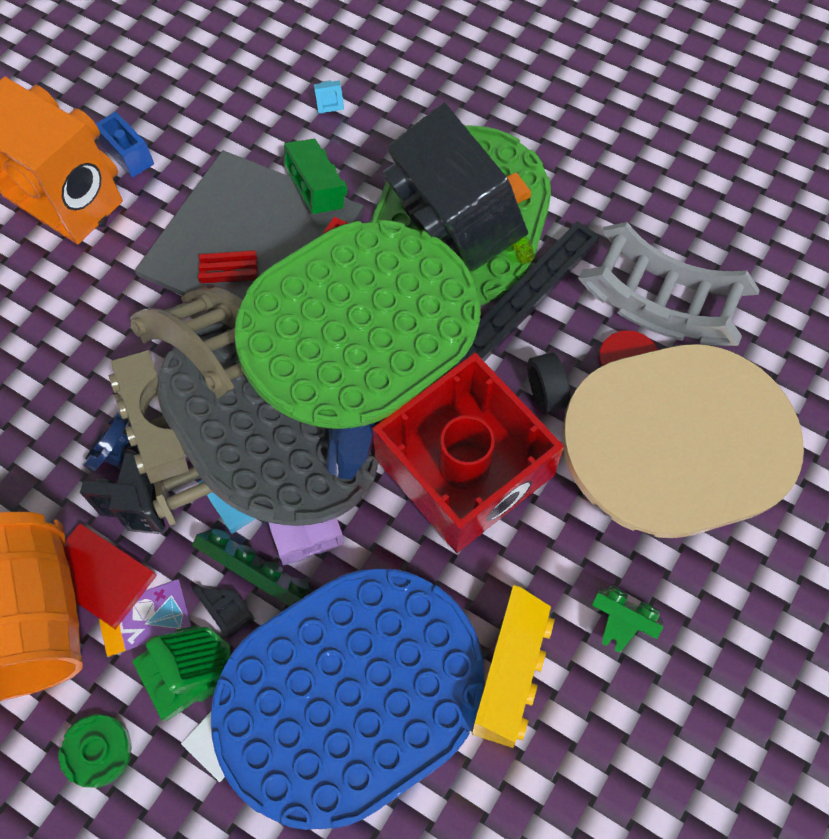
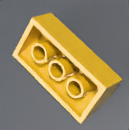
[473,585,555,748]

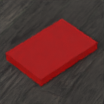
[63,524,157,630]

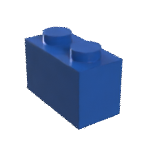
[96,111,154,178]

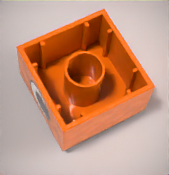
[0,76,123,245]

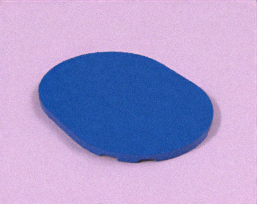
[211,569,485,830]

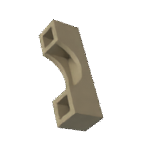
[108,350,189,484]

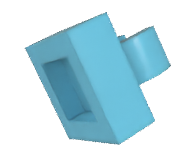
[314,80,344,113]

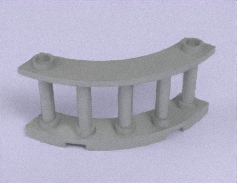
[578,222,760,346]

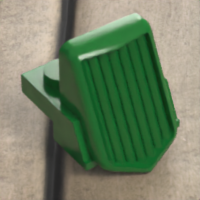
[132,625,231,721]

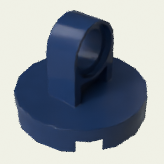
[82,412,140,472]

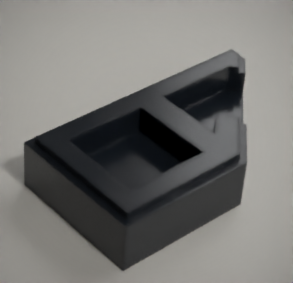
[192,586,255,639]

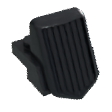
[80,452,166,534]

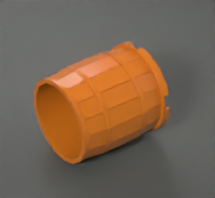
[0,512,83,701]

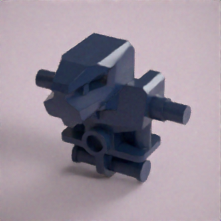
[326,421,379,479]

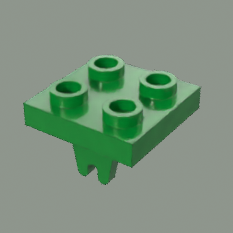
[592,585,664,653]

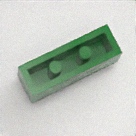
[284,138,347,214]

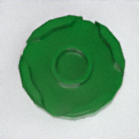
[58,714,132,788]

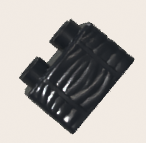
[382,102,529,271]

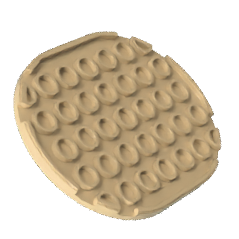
[562,344,804,538]

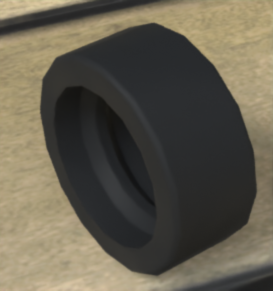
[527,352,571,414]

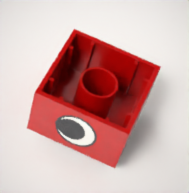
[372,352,564,553]

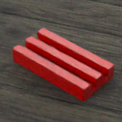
[198,251,258,284]

